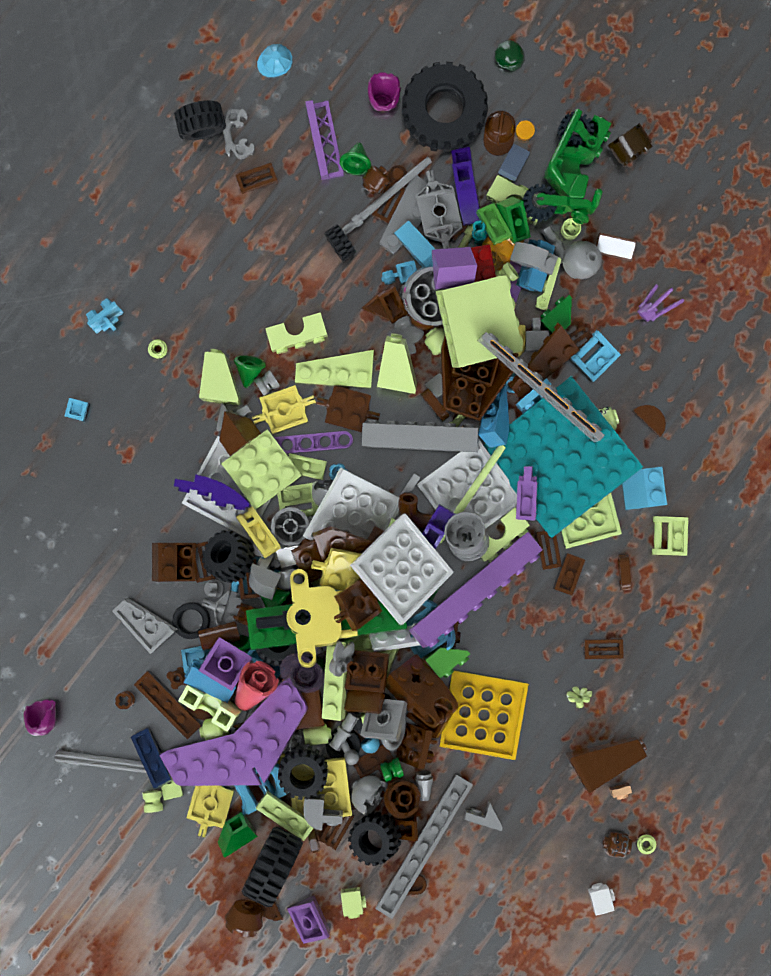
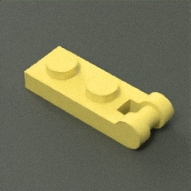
[236,506,281,558]

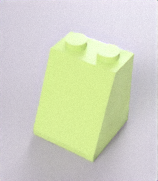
[377,333,417,394]
[199,349,242,405]

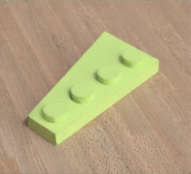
[295,350,374,388]

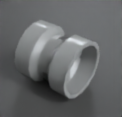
[254,370,280,396]

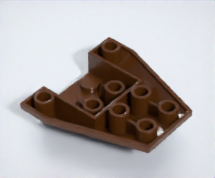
[441,335,518,421]

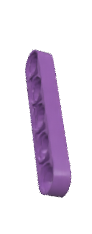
[274,431,353,454]

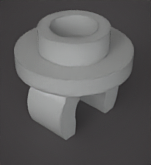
[204,579,224,599]

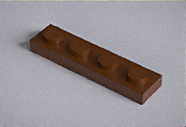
[134,671,202,740]

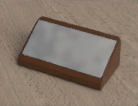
[596,233,637,262]

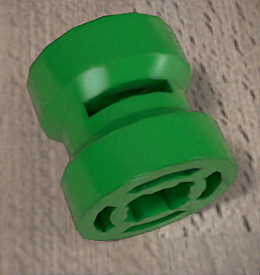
[380,757,404,782]

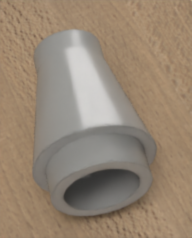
[414,771,433,801]

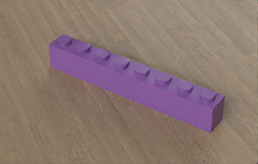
[409,532,543,648]

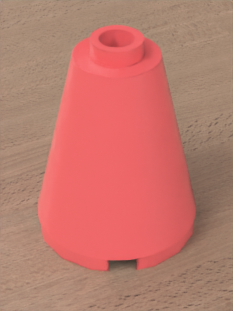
[235,661,279,711]

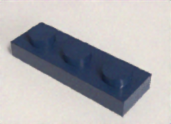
[131,728,173,790]

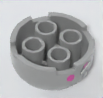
[402,267,450,326]

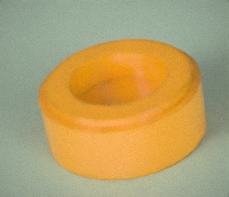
[515,120,535,141]

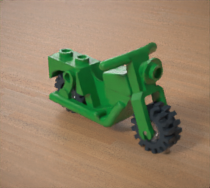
[522,109,611,224]

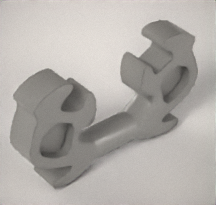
[223,109,255,160]

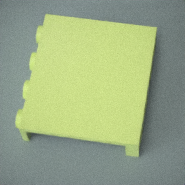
[436,275,523,368]

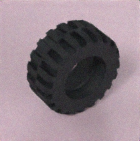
[241,827,303,907]

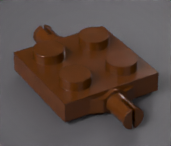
[316,385,380,432]
[334,578,382,631]

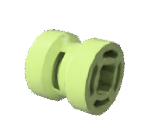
[560,218,581,241]
[495,262,519,281]
[142,790,163,813]

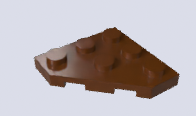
[312,526,373,562]

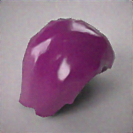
[368,72,401,111]
[24,700,56,736]

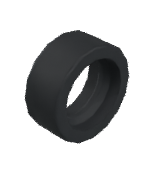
[172,602,210,639]

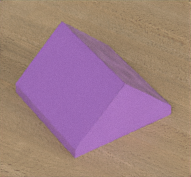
[432,247,477,289]
[198,637,253,691]
[287,895,330,944]

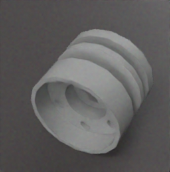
[444,512,489,561]

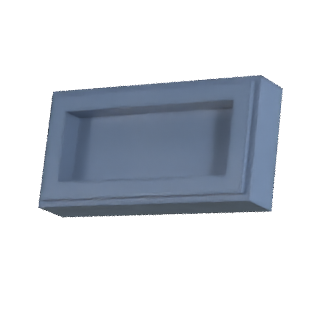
[498,144,531,182]

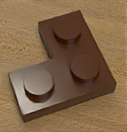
[353,744,404,786]

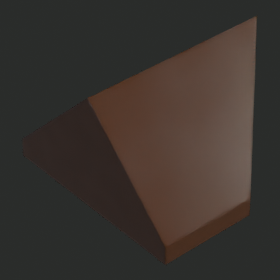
[361,285,408,324]
[219,411,261,456]
[388,812,418,841]

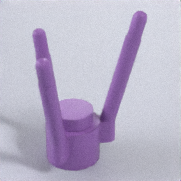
[637,284,684,322]

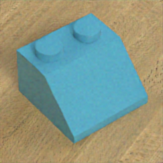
[622,467,667,510]

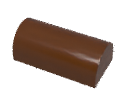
[198,621,241,651]

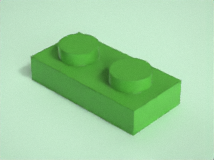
[476,203,512,245]

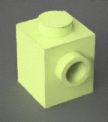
[341,887,367,919]

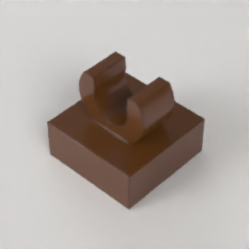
[233,603,258,626]

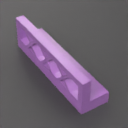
[305,100,344,180]

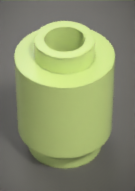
[303,724,332,746]

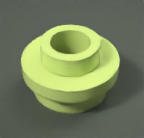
[148,339,167,359]
[637,834,656,854]

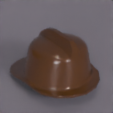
[483,110,516,156]

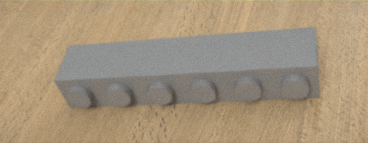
[362,420,479,452]

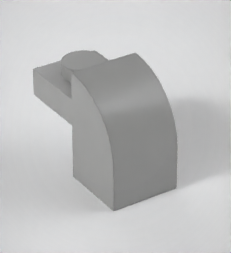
[510,242,558,275]
[249,554,281,600]
[304,794,343,830]

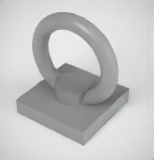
[360,699,407,750]

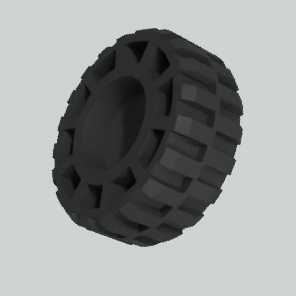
[402,61,488,152]

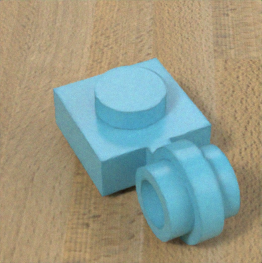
[381,260,417,285]

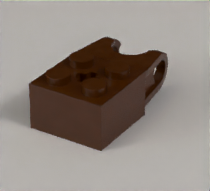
[385,654,458,728]

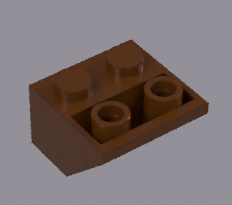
[152,543,196,582]

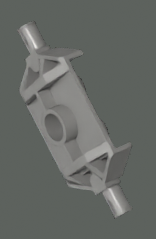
[416,170,462,249]
[202,590,266,637]

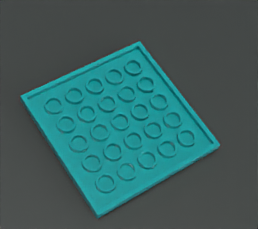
[483,376,643,538]

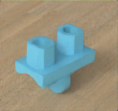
[86,298,124,334]

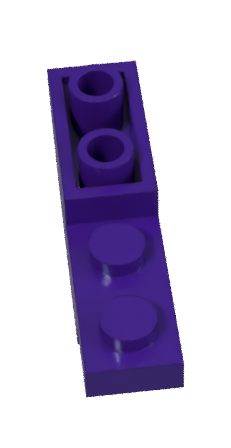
[451,147,480,226]
[174,474,251,511]
[422,504,456,549]

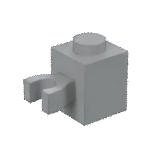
[524,318,550,353]

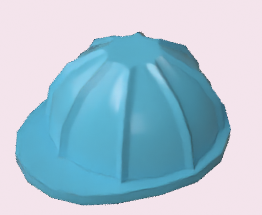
[257,44,292,77]

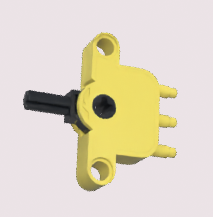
[256,569,358,668]

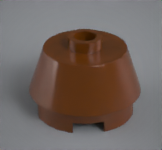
[383,779,421,819]
[225,899,263,937]

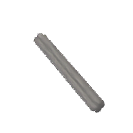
[55,751,146,773]

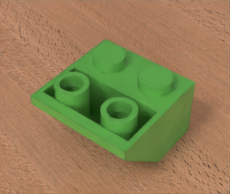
[424,646,470,678]

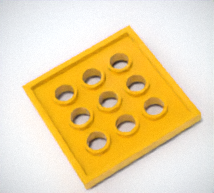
[439,670,529,760]

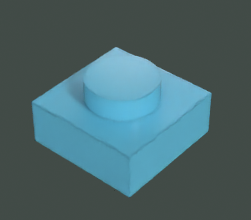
[65,398,89,421]

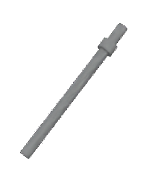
[342,156,432,235]

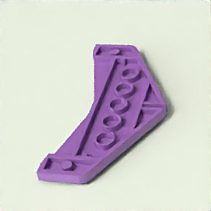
[159,677,308,786]

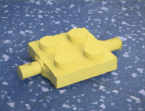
[252,385,316,434]
[311,548,361,590]
[186,785,234,837]

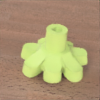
[567,687,592,708]

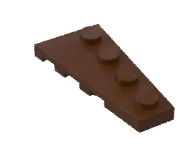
[509,323,579,399]

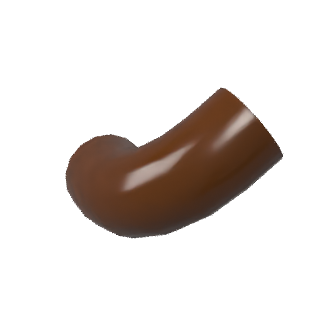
[398,493,433,532]

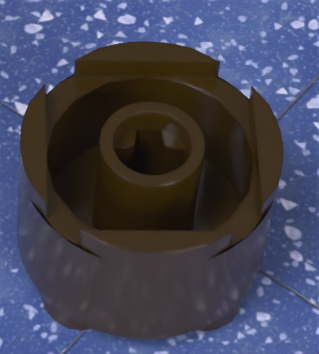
[607,123,653,166]

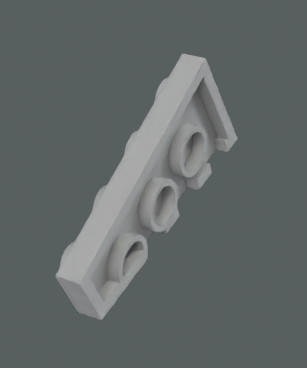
[379,175,428,255]

